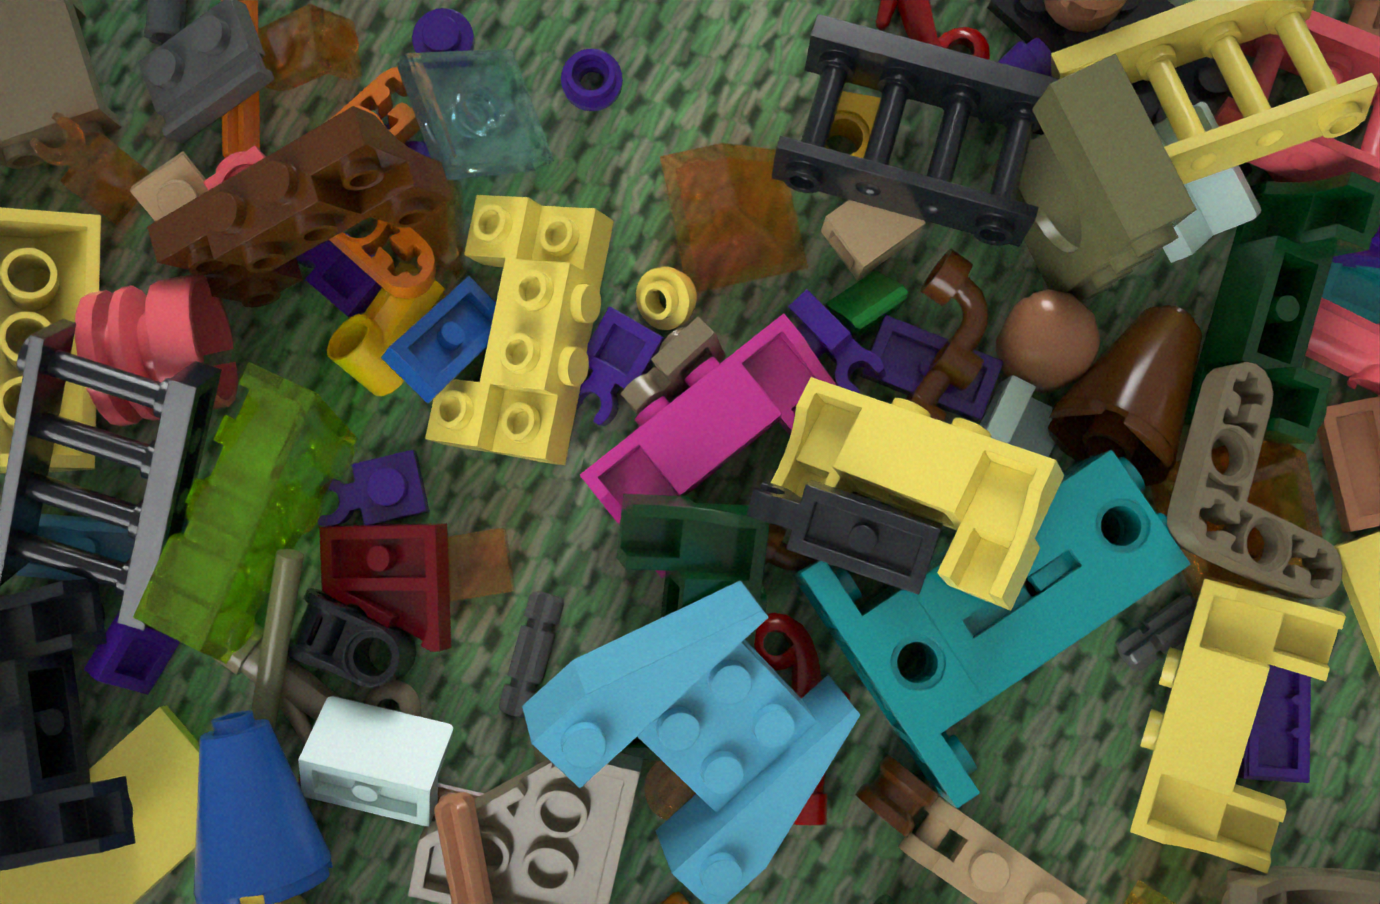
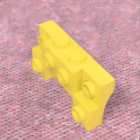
[425,195,614,466]
[771,377,1064,611]
[1130,575,1346,874]

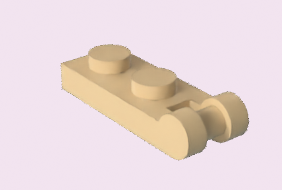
[898,796,1088,904]

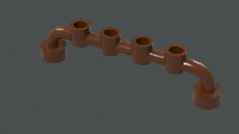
[764,249,988,571]

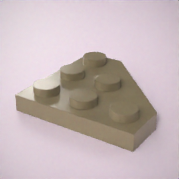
[408,753,643,904]

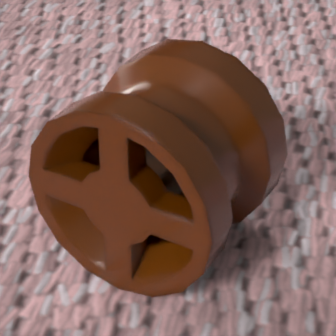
[855,754,939,837]

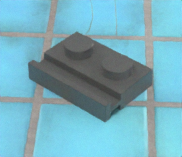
[138,0,274,144]

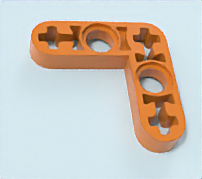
[329,66,436,299]

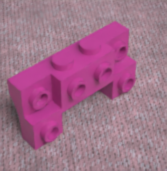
[580,313,838,579]

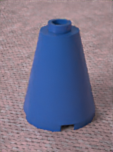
[194,710,333,904]

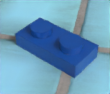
[381,276,496,404]

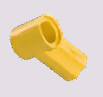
[327,262,446,396]

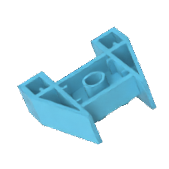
[522,581,860,904]

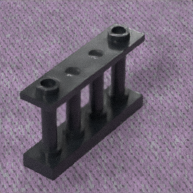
[771,14,1059,247]
[0,319,222,631]

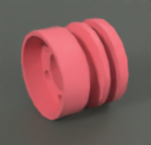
[75,274,238,427]

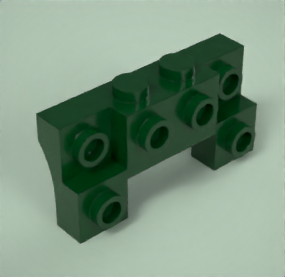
[1183,172,1380,444]
[616,494,770,761]

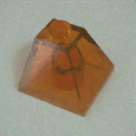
[660,143,808,293]

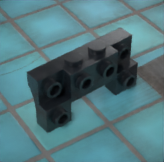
[0,579,136,871]

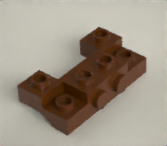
[147,106,453,308]

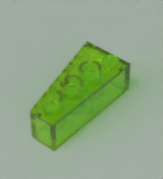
[133,362,358,664]

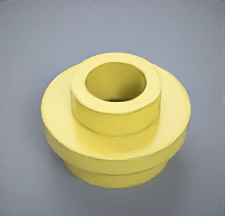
[636,266,697,330]

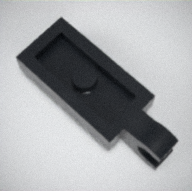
[746,480,943,595]

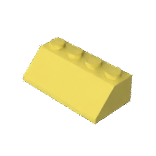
[0,207,101,473]

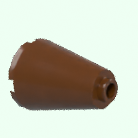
[1048,305,1202,486]

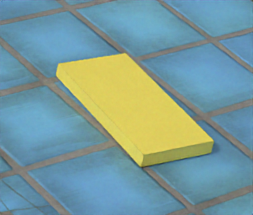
[0,705,199,904]

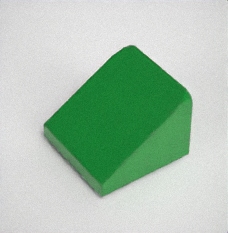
[826,271,908,339]

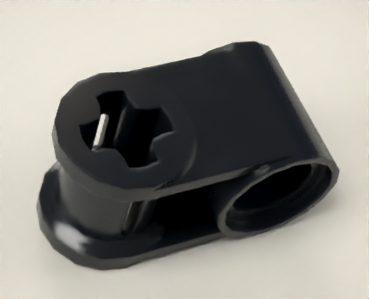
[288,588,417,687]

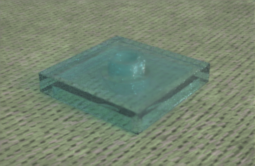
[397,49,554,180]

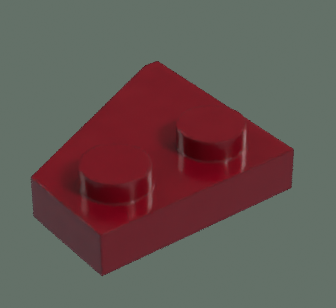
[319,523,452,652]

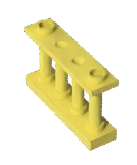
[1051,0,1378,184]

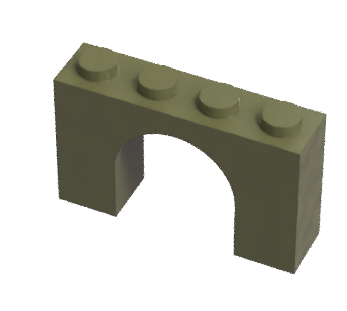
[989,54,1197,302]

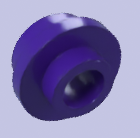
[561,49,623,111]

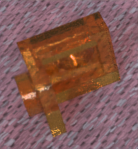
[258,4,362,92]

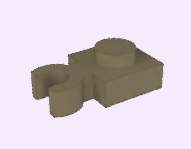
[621,316,726,415]

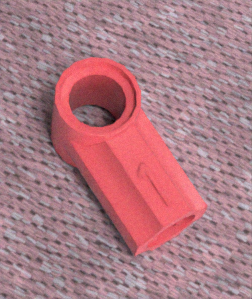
[1305,297,1380,396]

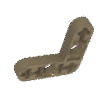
[1167,362,1343,599]

